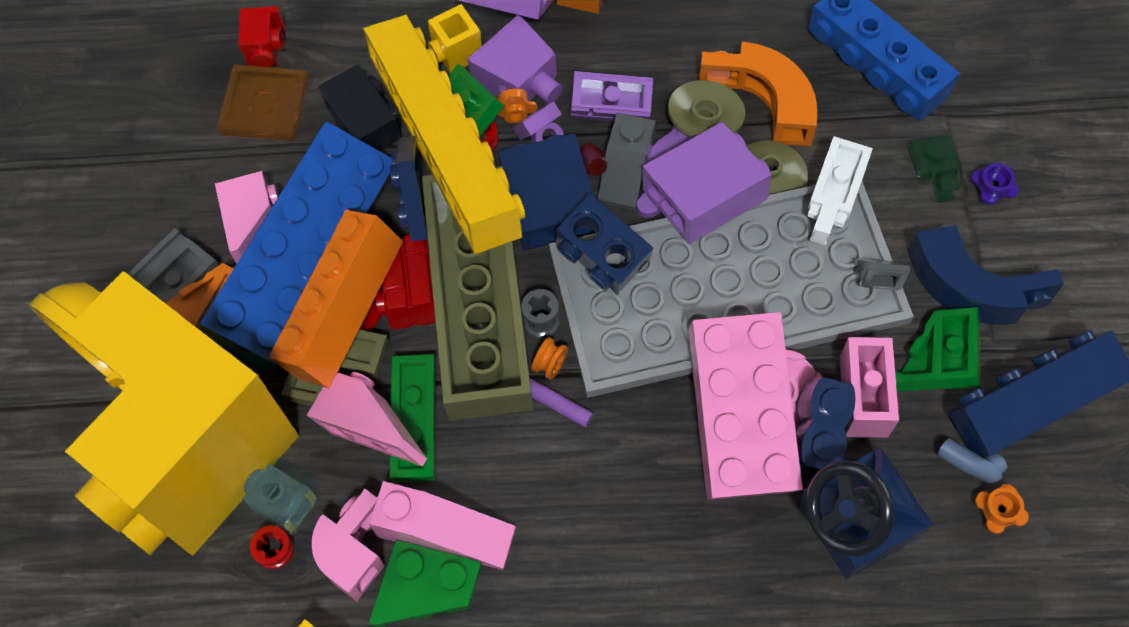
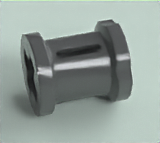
[521,289,560,339]

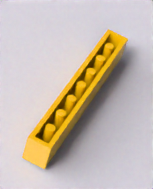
[363,15,525,254]

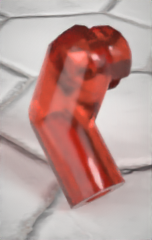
[580,143,607,176]

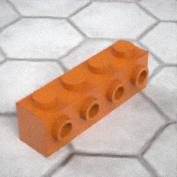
[268,210,403,388]

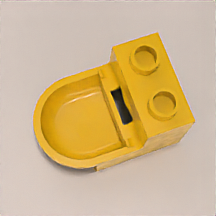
[29,271,299,556]

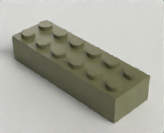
[422,166,534,421]

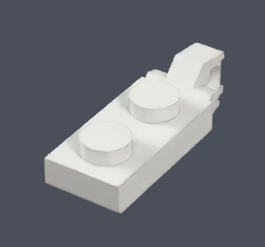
[807,136,873,246]

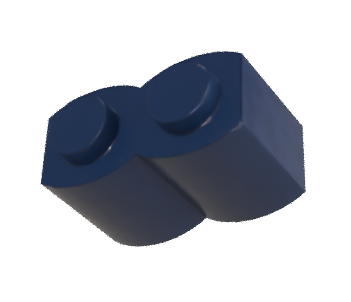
[795,377,855,471]

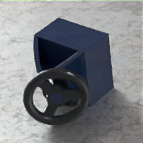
[797,447,933,580]

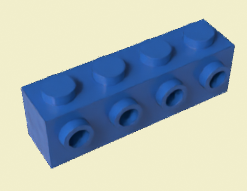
[808,0,960,121]

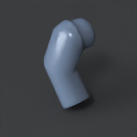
[938,438,1007,483]

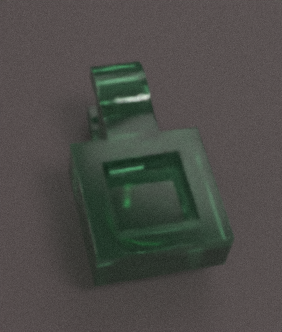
[908,134,961,203]

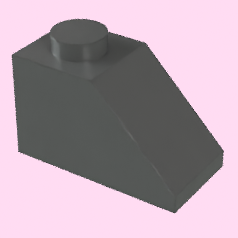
[597,112,656,211]

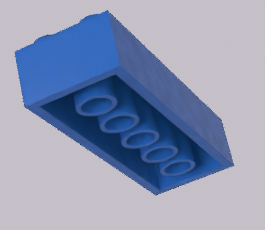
[199,121,393,376]

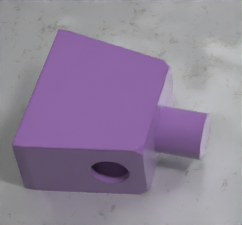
[468,15,563,104]

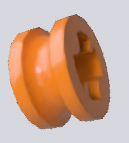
[532,337,569,380]

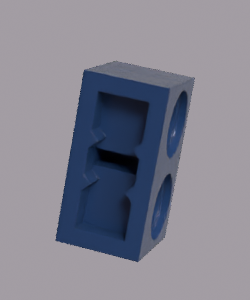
[556,194,653,295]

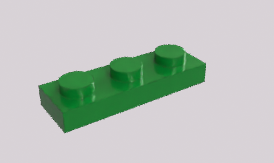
[390,354,436,483]

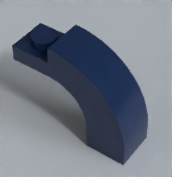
[907,225,1064,325]

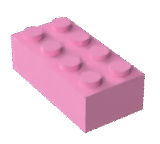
[688,312,803,500]

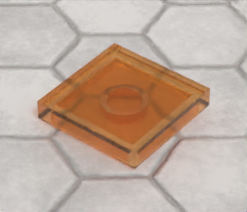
[217,65,309,141]

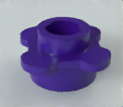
[971,163,1019,205]

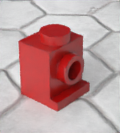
[238,6,286,68]

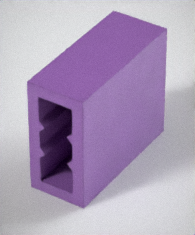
[643,122,771,244]

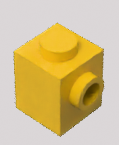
[427,4,482,73]

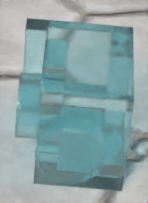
[242,463,318,536]

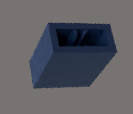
[498,133,595,251]

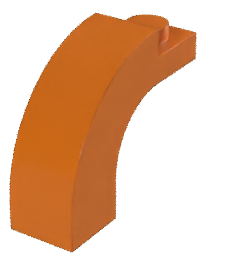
[699,42,817,146]

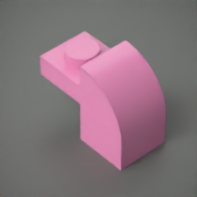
[312,489,385,602]

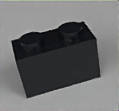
[318,64,402,151]

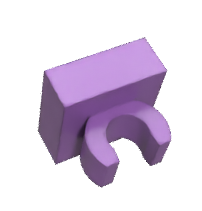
[512,101,563,143]

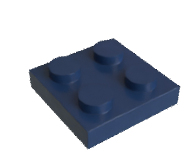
[390,136,428,242]

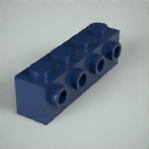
[948,329,1129,457]

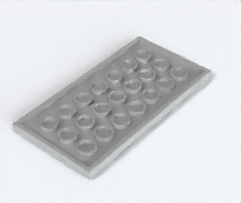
[549,181,914,398]

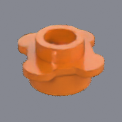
[497,88,538,123]
[975,484,1029,534]

